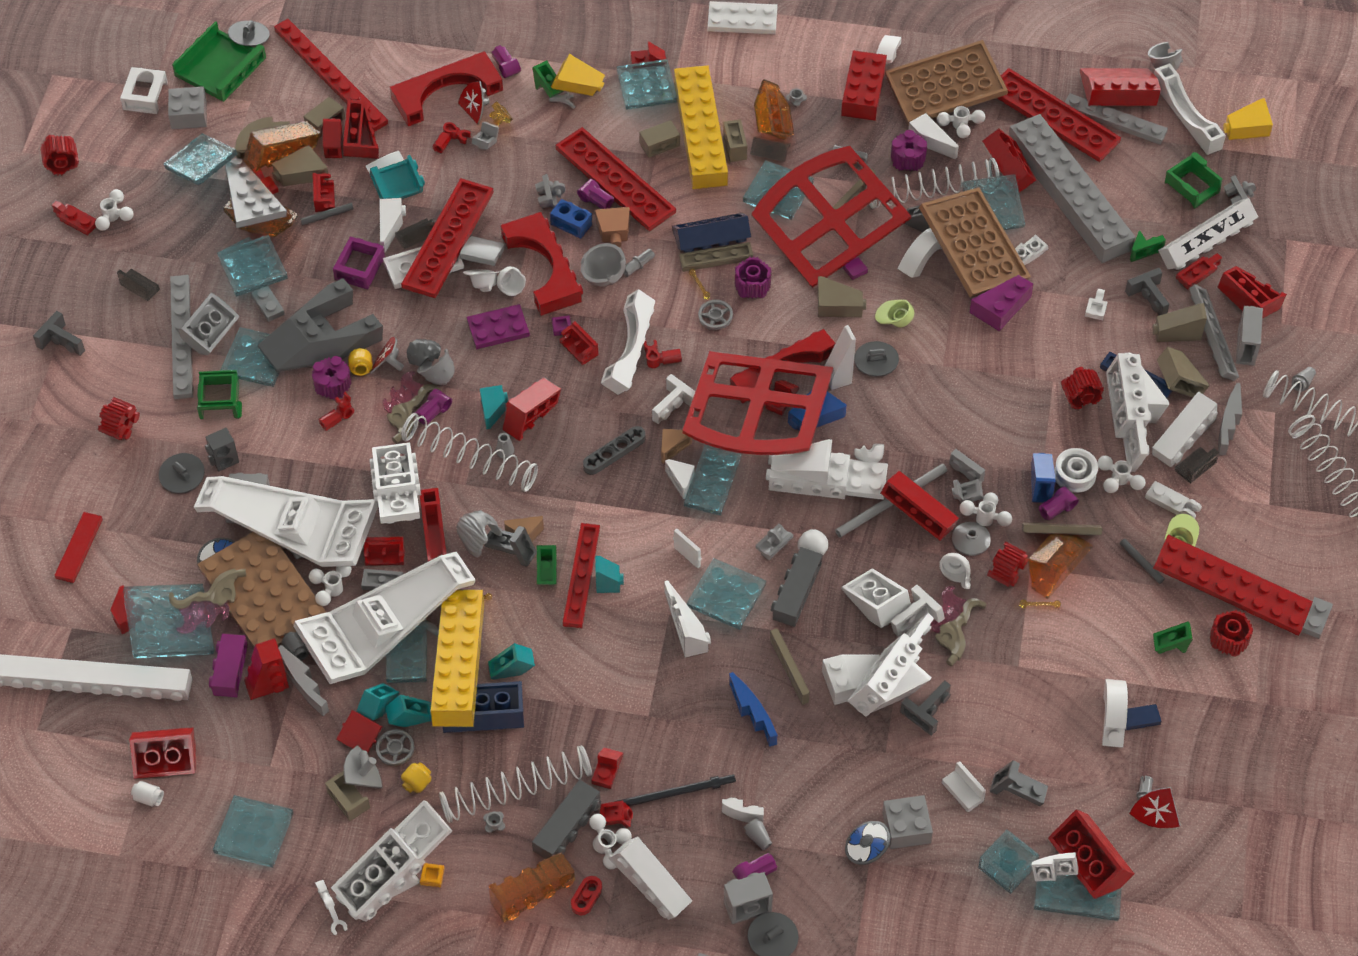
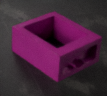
[333,236,385,290]

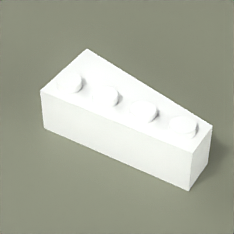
[1152,391,1218,467]

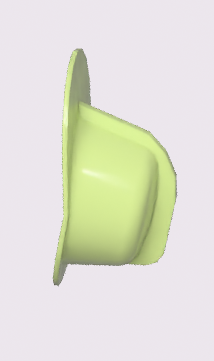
[1165,514,1199,547]

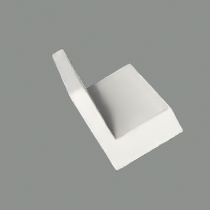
[942,761,986,812]

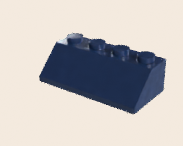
[672,213,751,253]
[443,681,524,733]

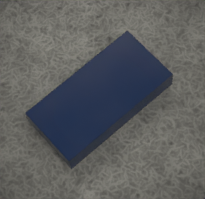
[1125,704,1162,731]

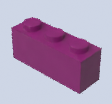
[209,634,248,698]

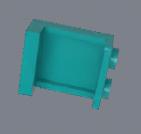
[370,155,425,200]

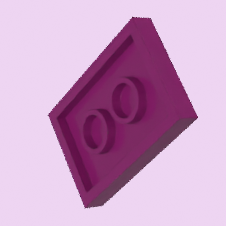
[466,304,530,350]

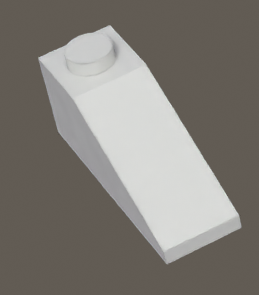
[908,113,959,159]
[380,198,406,252]

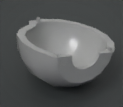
[580,243,626,286]

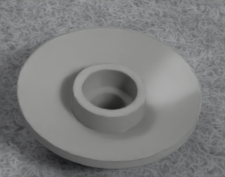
[952,522,991,556]

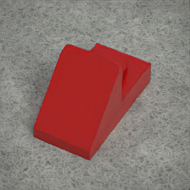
[631,41,667,69]
[765,380,799,416]
[591,747,624,789]

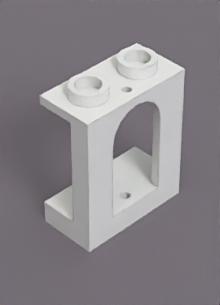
[120,67,168,114]

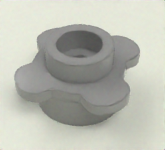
[786,88,807,106]
[483,811,505,833]

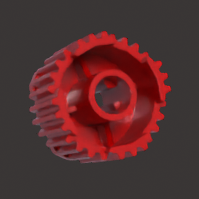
[40,135,79,176]
[1061,367,1104,410]
[97,397,140,440]
[987,541,1029,587]
[1210,609,1253,657]

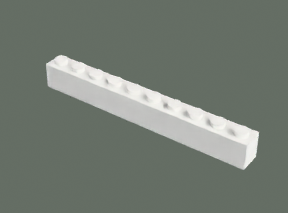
[0,654,193,701]

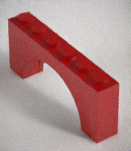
[390,51,503,127]
[500,212,583,316]

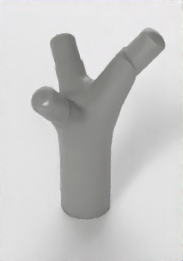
[549,92,576,109]

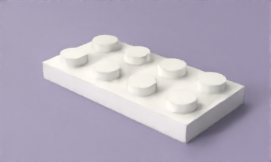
[708,1,777,34]
[383,247,464,289]

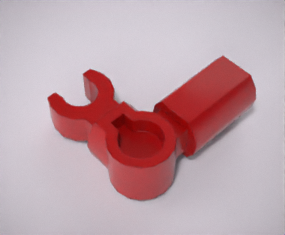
[432,122,471,153]
[643,340,682,368]
[318,392,355,431]

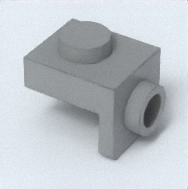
[472,122,499,149]
[952,479,984,503]

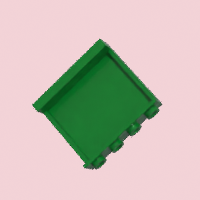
[172,21,266,102]

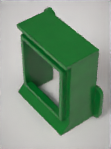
[1165,152,1223,209]
[197,370,242,419]

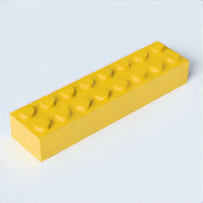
[674,65,728,189]
[431,590,484,727]

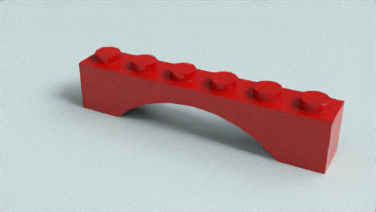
[730,329,836,404]
[420,488,447,562]

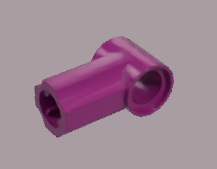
[491,45,521,78]
[577,179,614,209]
[415,389,452,425]
[1038,486,1079,520]
[732,853,777,880]

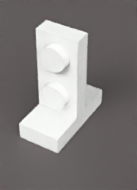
[652,374,695,424]
[891,585,945,637]

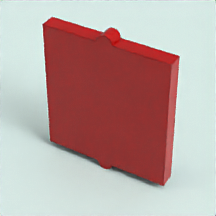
[336,710,383,753]

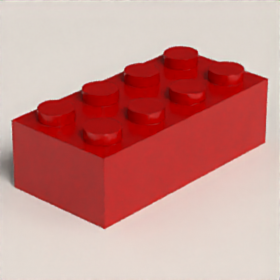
[841,50,887,121]

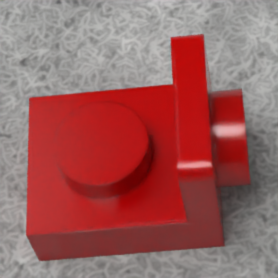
[600,800,633,828]

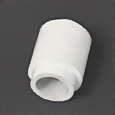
[131,781,164,807]

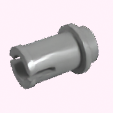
[1136,776,1153,800]

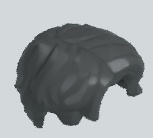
[406,339,441,366]

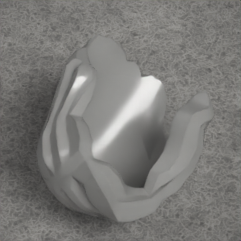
[456,510,502,558]

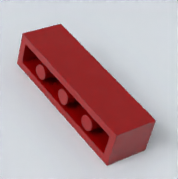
[880,471,959,541]

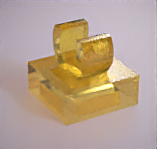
[489,101,513,125]

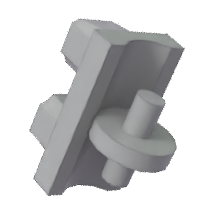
[535,174,566,209]
[1223,175,1256,204]
[756,524,794,560]

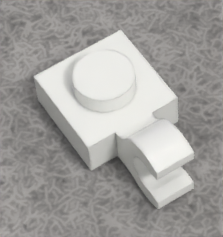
[1085,289,1108,321]

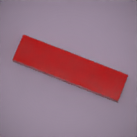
[54,512,103,583]

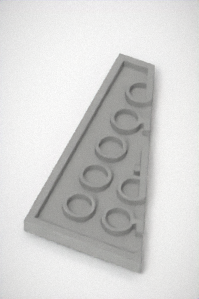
[225,159,287,228]

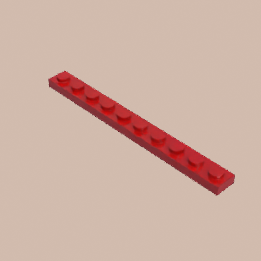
[274,19,388,132]

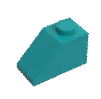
[480,385,508,430]
[595,556,624,593]
[488,643,535,680]
[356,683,400,721]
[385,694,432,727]

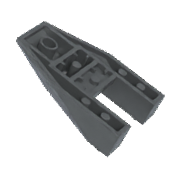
[258,278,383,372]

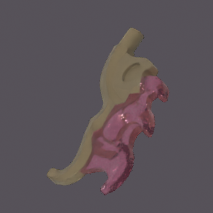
[383,371,441,444]
[169,568,246,634]
[930,586,986,666]

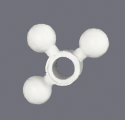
[937,106,985,138]
[95,189,134,231]
[1098,455,1146,493]
[960,492,1012,527]
[309,566,352,606]
[589,814,632,869]

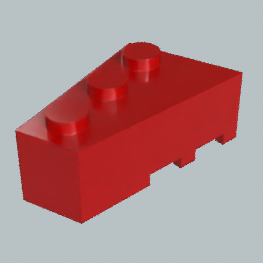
[343,100,379,159]
[982,128,1036,193]
[1217,266,1287,319]
[502,378,561,441]
[244,638,289,700]

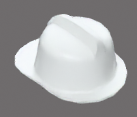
[463,269,499,292]

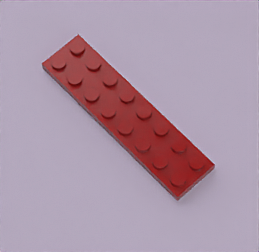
[997,68,1121,163]
[555,127,676,232]
[401,178,494,298]
[1153,535,1313,636]

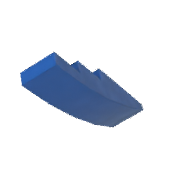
[729,672,778,747]

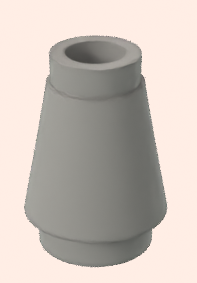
[1291,367,1316,392]
[496,433,515,459]
[744,818,772,850]

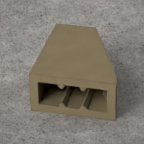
[272,145,328,186]
[818,276,866,317]
[1152,303,1207,342]
[1157,346,1209,397]

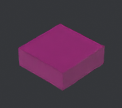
[843,257,868,280]
[551,315,571,336]

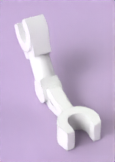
[315,880,348,935]

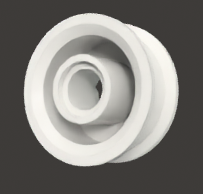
[1054,448,1098,493]

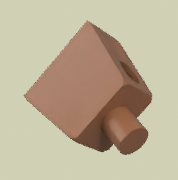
[595,207,630,247]

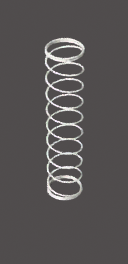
[866,158,1000,209]
[1263,370,1358,437]
[401,413,538,492]
[1288,414,1358,528]
[439,745,592,823]

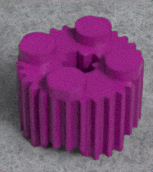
[891,130,927,171]
[734,256,772,299]
[312,356,352,401]

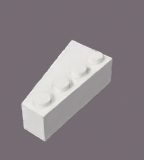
[608,836,692,920]

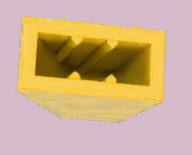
[551,54,605,96]
[1223,98,1273,140]

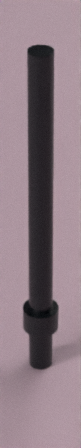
[614,774,736,806]

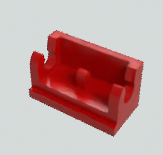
[313,173,335,212]
[559,321,599,365]
[364,537,405,566]

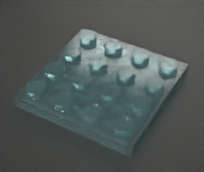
[123,584,214,658]

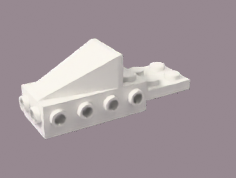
[1106,352,1169,472]
[766,439,888,500]
[370,442,421,524]
[848,613,934,717]
[331,800,452,922]

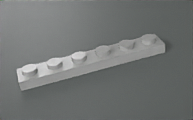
[1065,93,1168,145]
[1189,284,1239,381]

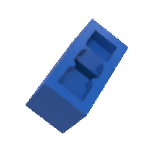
[550,199,592,239]

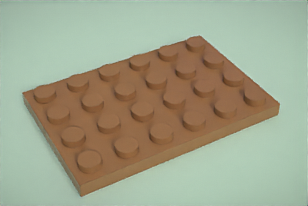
[885,40,1008,126]
[919,187,1031,298]
[197,532,327,648]

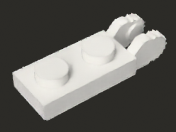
[1145,481,1202,519]

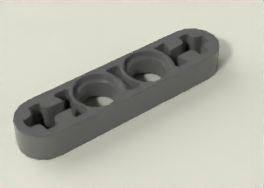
[583,426,646,475]

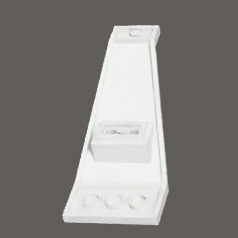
[194,476,379,567]
[293,552,475,684]

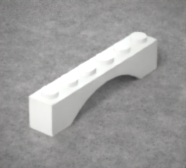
[1154,63,1226,155]
[601,289,655,395]

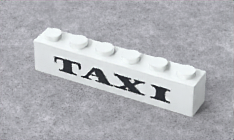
[1158,198,1258,270]

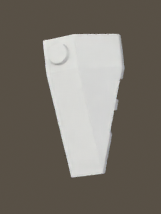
[825,325,856,390]
[664,581,711,657]

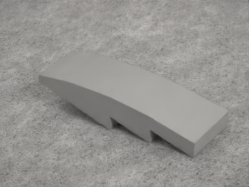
[1218,383,1242,455]
[278,645,329,716]

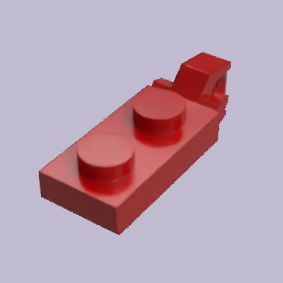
[51,201,96,236]
[1176,253,1222,290]

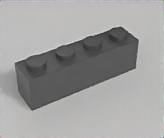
[771,547,823,627]
[532,779,601,863]

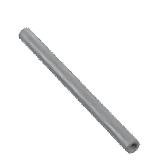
[835,464,947,538]

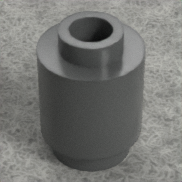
[281,632,309,661]

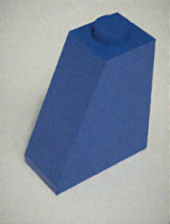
[788,390,847,431]
[1031,453,1056,503]

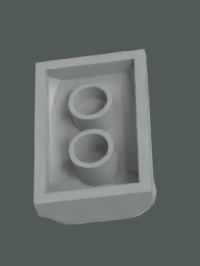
[179,292,240,356]

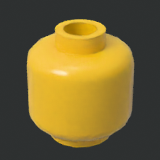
[348,348,373,376]
[401,762,431,793]

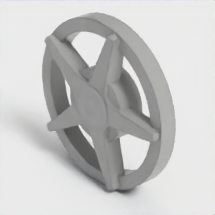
[698,300,733,330]
[376,729,415,766]

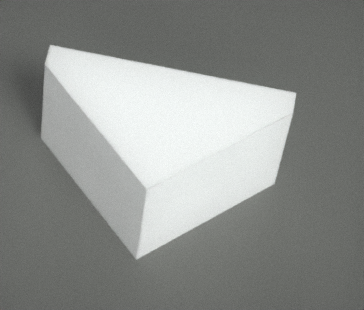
[665,459,694,499]

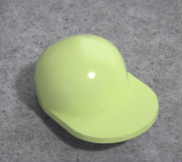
[875,299,915,328]

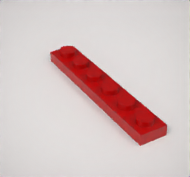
[563,523,600,629]

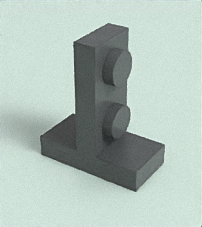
[1125,268,1170,316]
[33,311,85,356]
[484,526,537,567]
[900,680,951,736]
[990,760,1048,806]

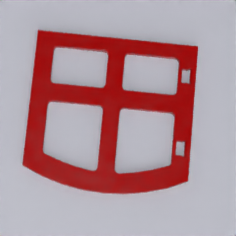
[751,146,912,288]
[682,351,833,455]

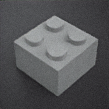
[168,86,207,129]
[882,795,933,849]
[724,872,773,924]

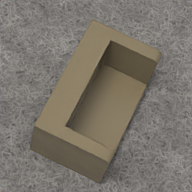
[304,97,345,138]
[723,119,747,162]
[639,120,680,158]
[325,771,370,821]

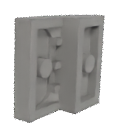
[460,236,506,266]

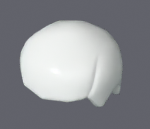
[497,266,526,296]
[854,444,884,462]
[798,529,828,555]

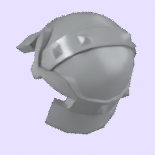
[1148,42,1183,70]
[417,349,455,385]

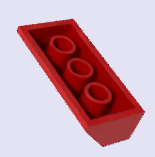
[1048,809,1135,899]

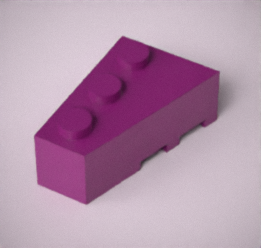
[969,275,1033,331]

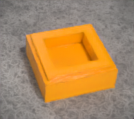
[420,863,445,887]

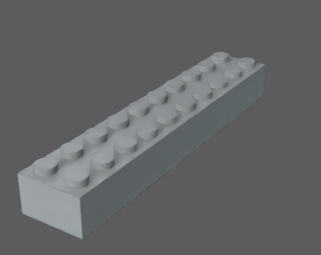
[1009,114,1135,263]

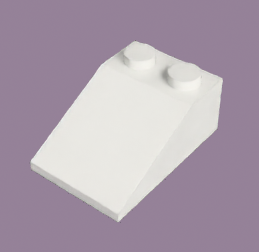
[842,568,911,628]
[822,655,879,705]

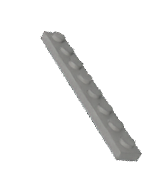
[170,275,193,399]

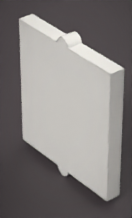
[673,529,702,568]

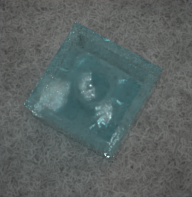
[978,829,1040,894]

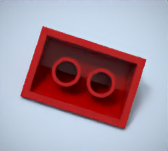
[129,727,196,779]

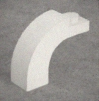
[898,228,942,278]
[1102,679,1128,747]

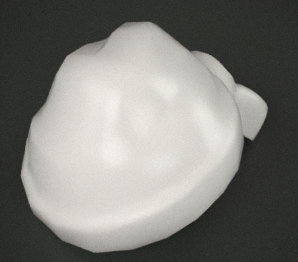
[939,553,971,589]

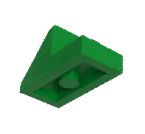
[532,60,564,98]
[1130,231,1166,262]
[537,545,557,585]
[1153,621,1193,654]

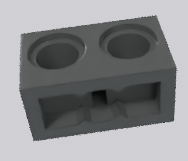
[205,428,239,472]

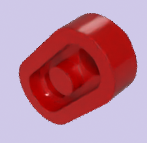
[571,876,602,916]

